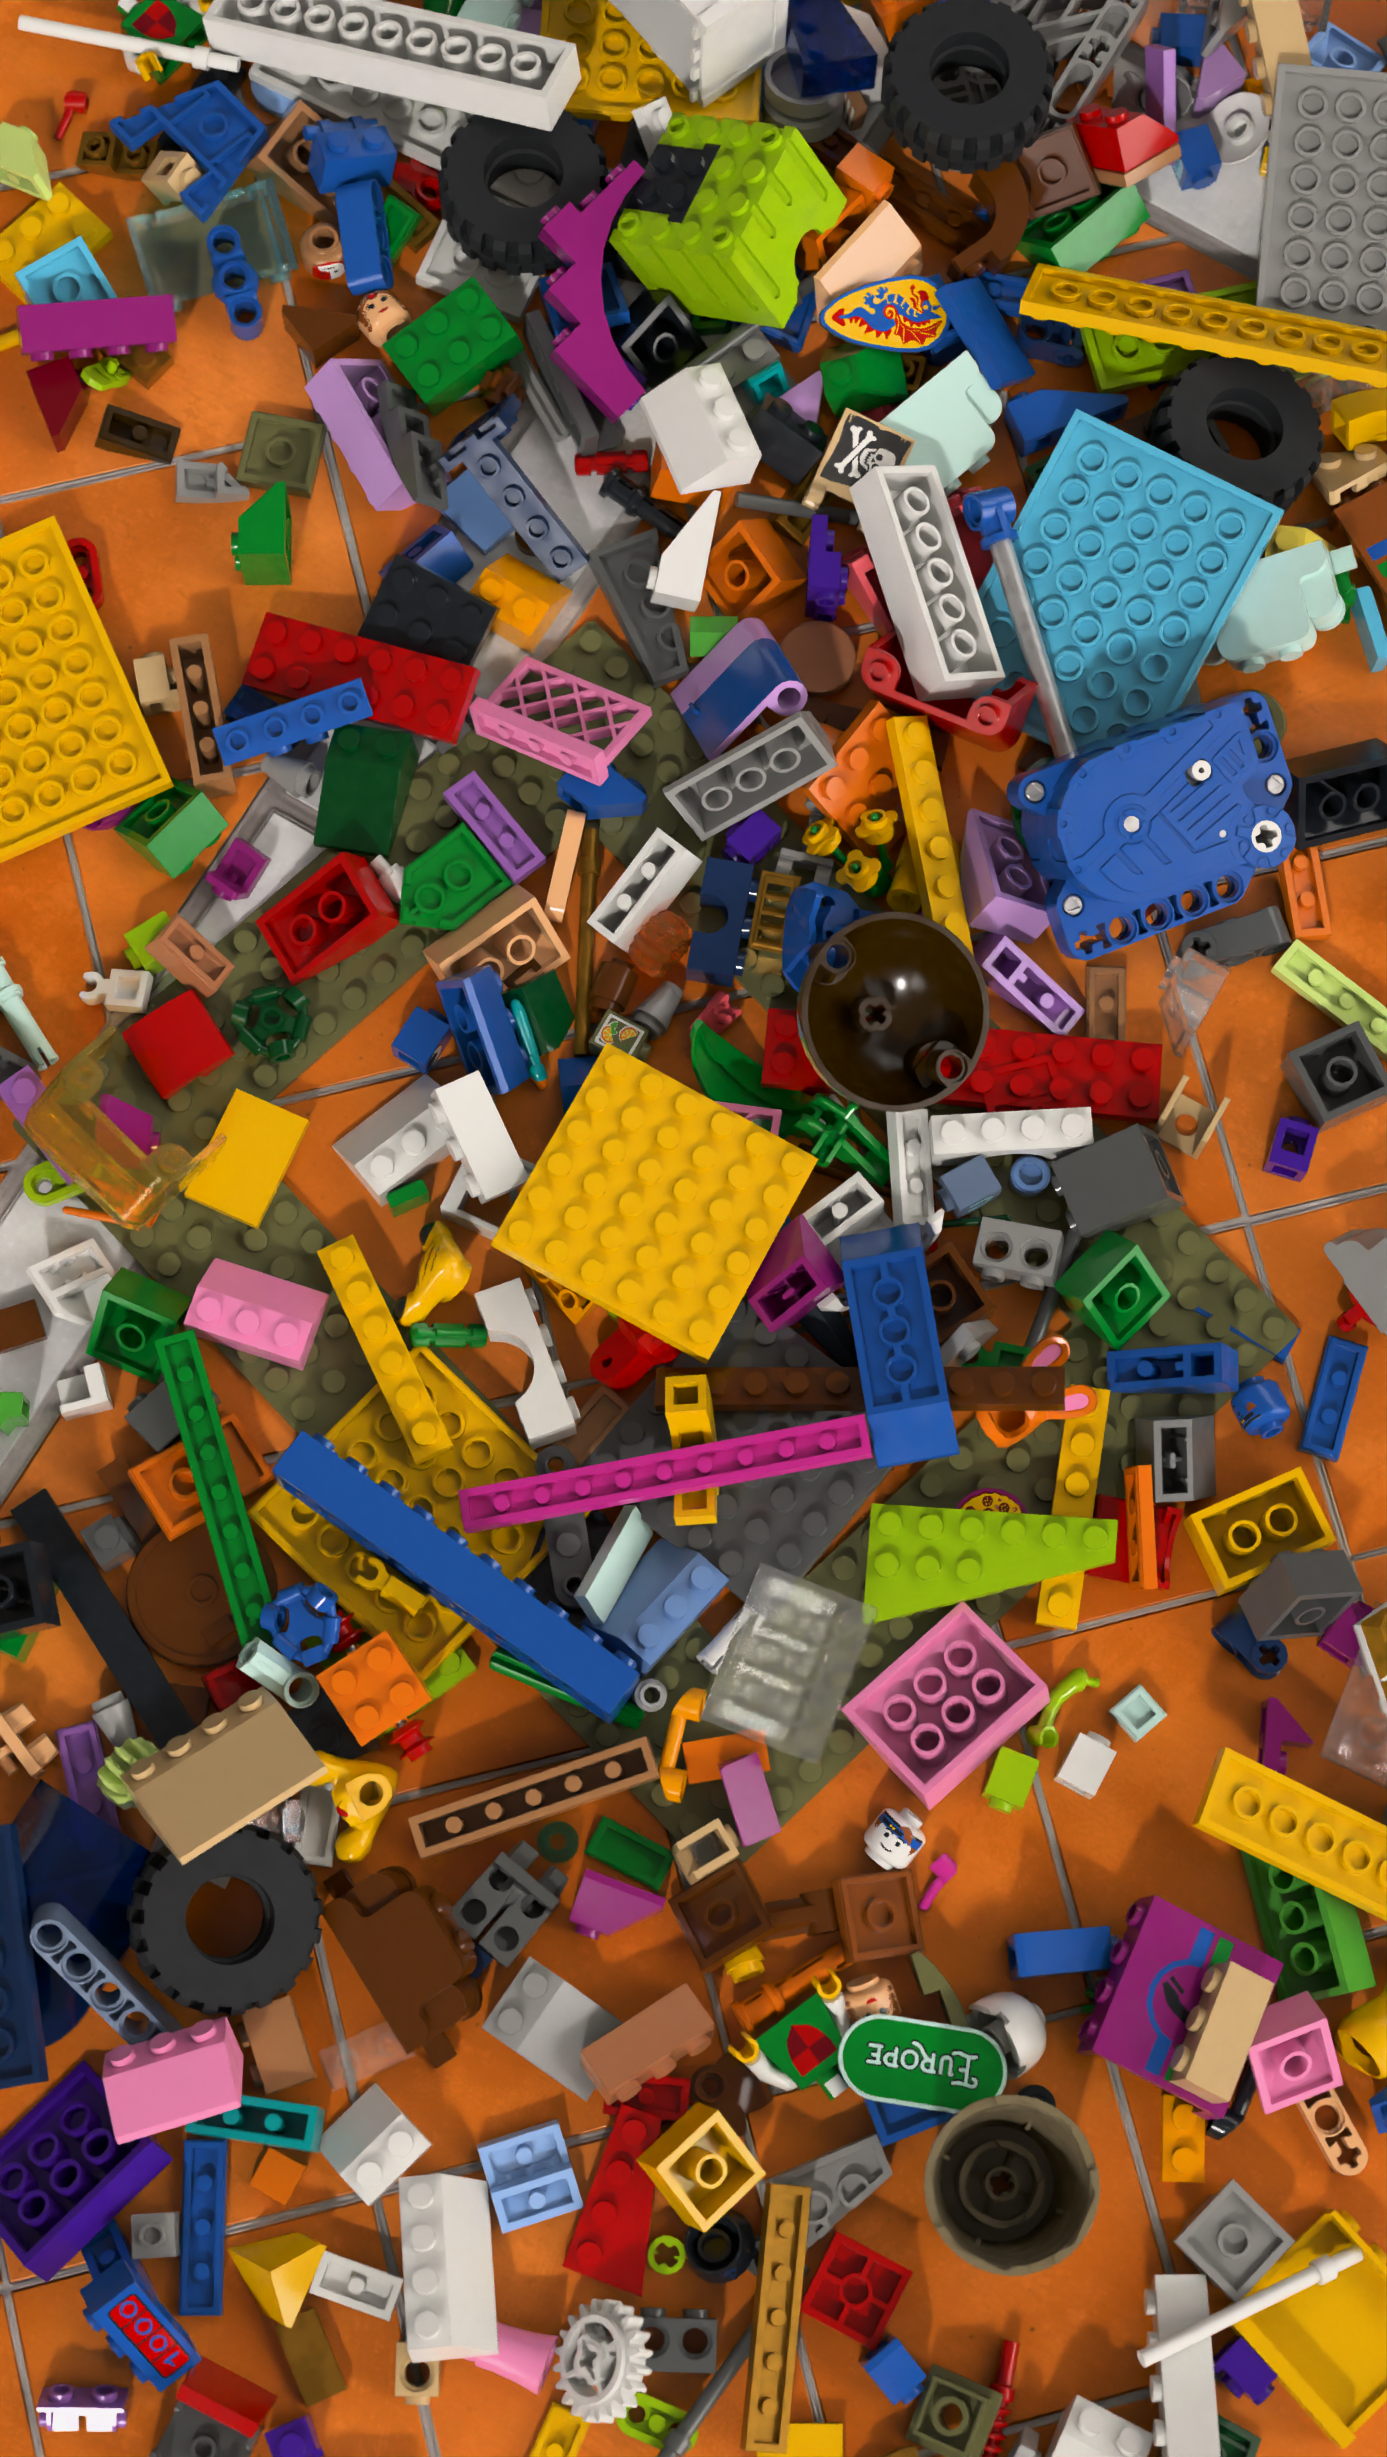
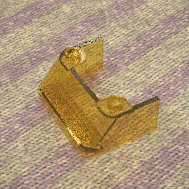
[24,1024,227,1229]

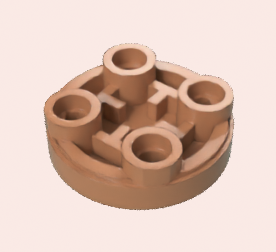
[780,621,856,697]

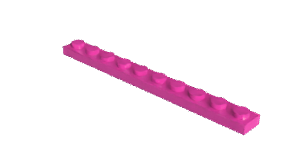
[458,1414,873,1534]

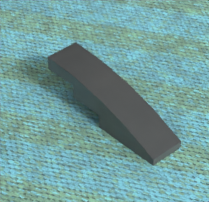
[376,380,449,512]

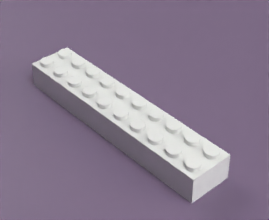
[202,0,581,132]

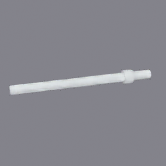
[18,15,241,73]
[1137,2244,1363,2367]

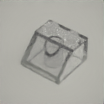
[1158,947,1230,1058]

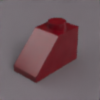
[26,356,90,453]

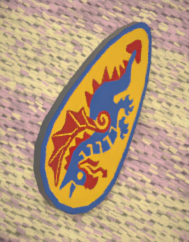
[818,275,950,353]

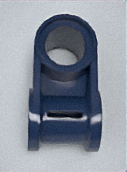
[1015,315,1085,368]
[1210,1603,1288,1680]

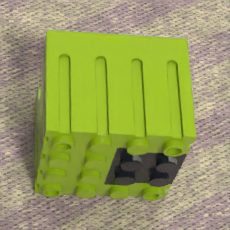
[608,112,847,329]

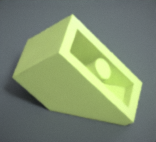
[0,121,53,202]

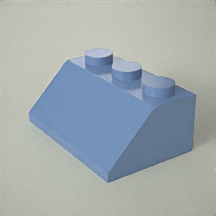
[580,1538,729,1680]

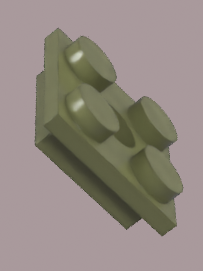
[905,2364,1004,2457]

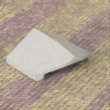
[26,1237,116,1326]

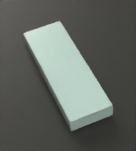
[574,1505,654,1624]

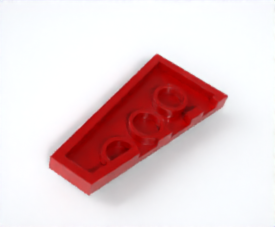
[562,2102,662,2297]

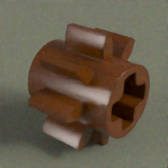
[479,367,527,411]

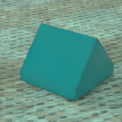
[741,360,790,406]

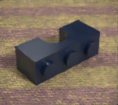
[686,857,760,988]

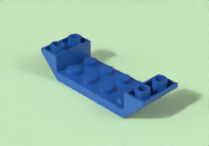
[839,1222,960,1469]

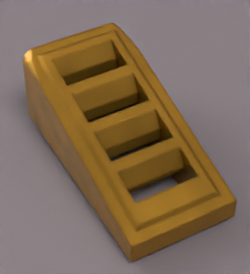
[747,870,801,954]

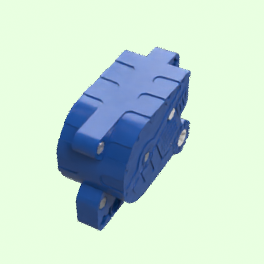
[1006,691,1296,960]

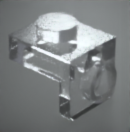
[248,1799,305,1843]

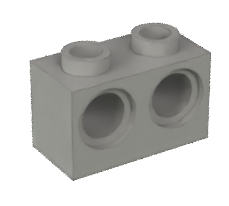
[972,1216,1064,1290]

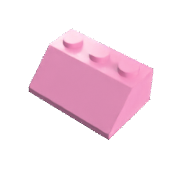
[183,1258,330,1371]
[102,2016,243,2145]

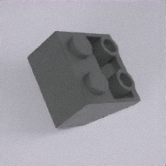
[1135,1414,1216,1503]

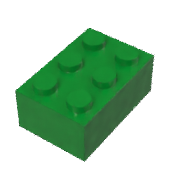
[382,276,525,418]

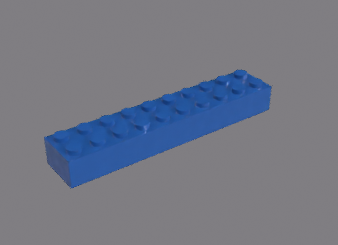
[272,1430,640,1725]

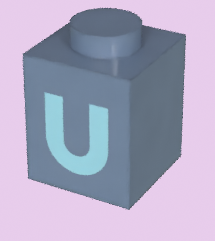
[936,1154,1002,1219]

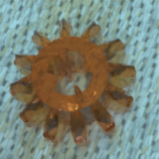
[628,910,693,978]

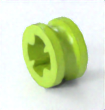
[648,2235,686,2275]

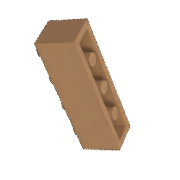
[169,633,237,799]

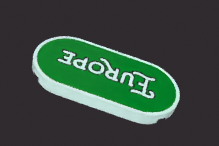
[838,2014,1007,2114]

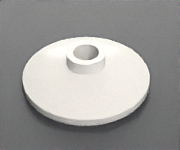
[1205,92,1271,164]

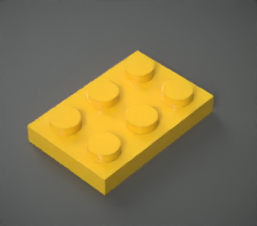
[0,182,113,305]

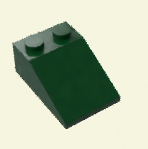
[313,724,420,859]

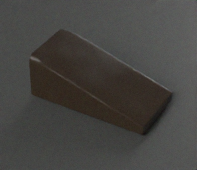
[94,404,181,465]

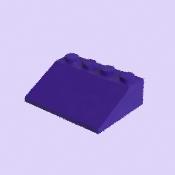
[0,2060,173,2282]

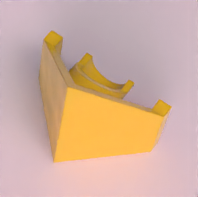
[227,2232,327,2328]

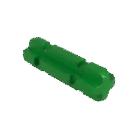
[409,1323,488,1348]

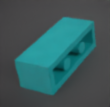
[185,2095,326,2153]

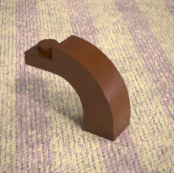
[947,161,1029,283]

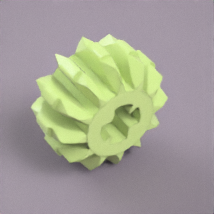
[96,1736,159,1810]

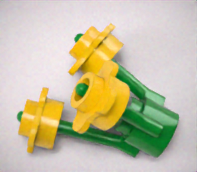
[802,809,898,898]

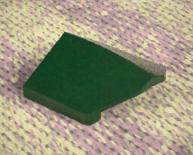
[501,969,575,1056]

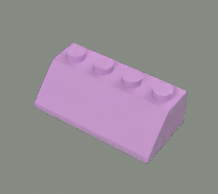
[304,358,453,511]

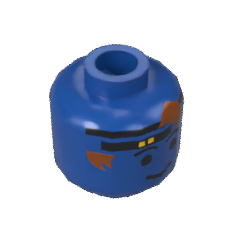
[1230,1376,1291,1439]

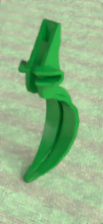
[689,1019,890,1188]

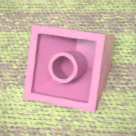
[1248,1991,1343,2114]

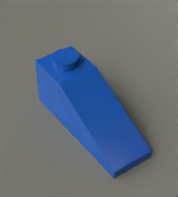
[1003,389,1129,458]
[1107,1342,1239,1394]

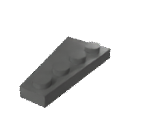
[587,528,689,689]

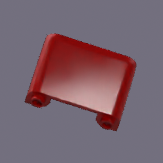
[861,628,1038,752]

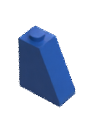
[1006,1926,1118,1981]

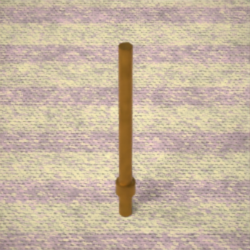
[573,827,601,1057]

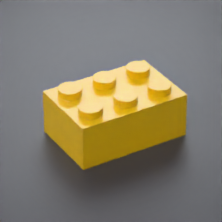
[1183,1466,1336,1597]

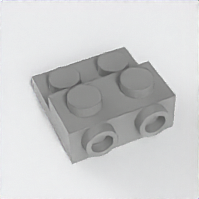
[713,330,798,418]

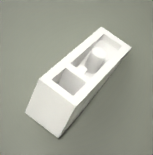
[646,490,721,612]

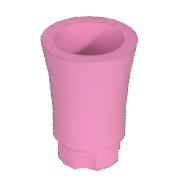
[463,2322,558,2395]

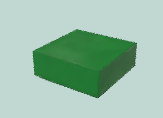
[386,1179,430,1218]

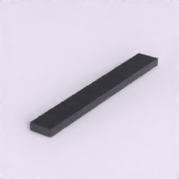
[11,1488,197,1750]

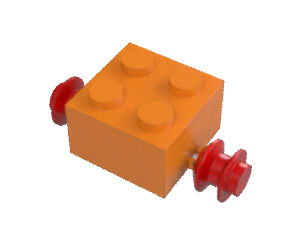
[315,1610,435,1762]

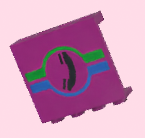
[1076,1895,1284,2120]

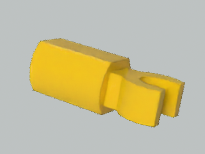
[356,1557,430,1618]

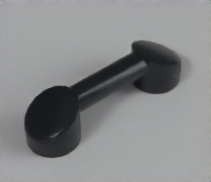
[1205,2056,1257,2140]

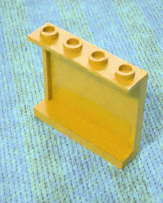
[1225,2209,1387,2449]

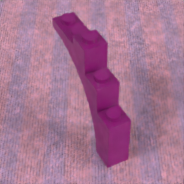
[538,160,645,424]

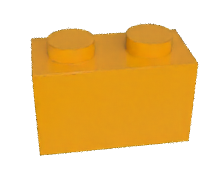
[470,553,572,654]

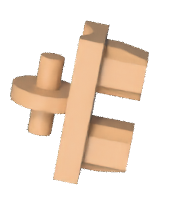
[0,1702,59,1780]

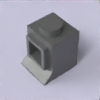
[80,1513,144,1574]

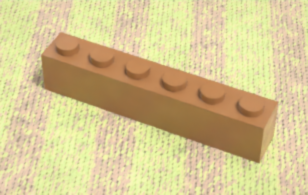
[407,1736,661,1859]

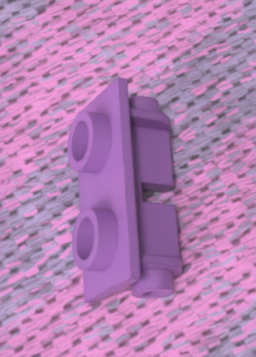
[36,2384,129,2432]

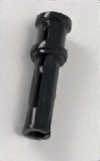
[599,466,688,540]

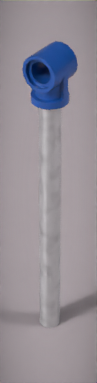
[963,486,1077,759]

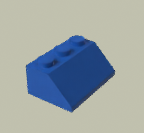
[435,965,530,1094]

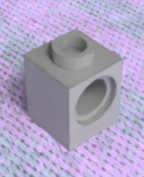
[131,2211,181,2259]

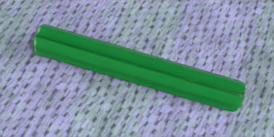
[489,1648,645,1730]

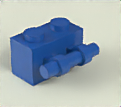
[303,116,397,194]

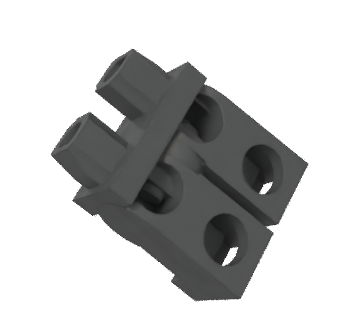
[452,1840,569,1971]

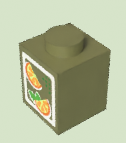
[589,1009,653,1063]

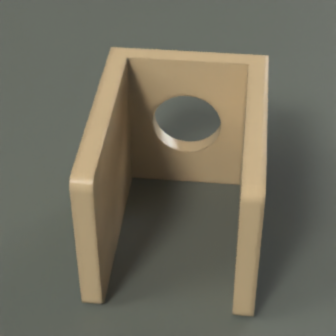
[1153,1074,1231,1160]

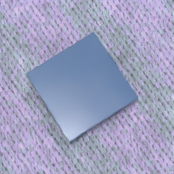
[437,469,515,557]

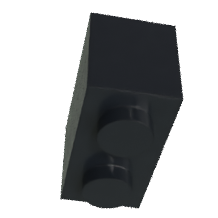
[746,392,828,486]

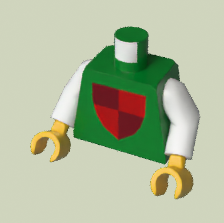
[116,0,214,85]
[728,1968,851,2100]

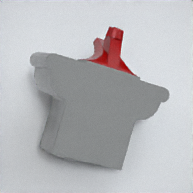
[1324,1228,1387,1336]

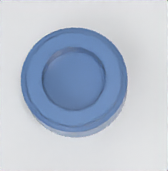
[1009,1155,1051,1197]

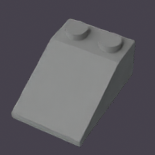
[481,1956,623,2101]

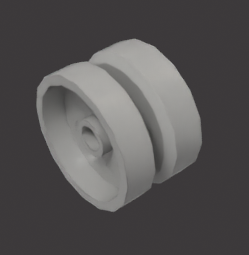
[761,44,847,143]

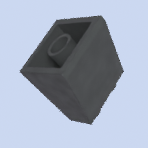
[1051,1123,1187,1240]

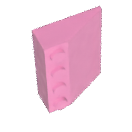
[841,1602,1051,1811]

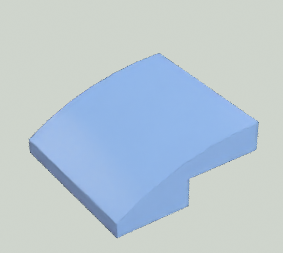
[477,2118,584,2234]

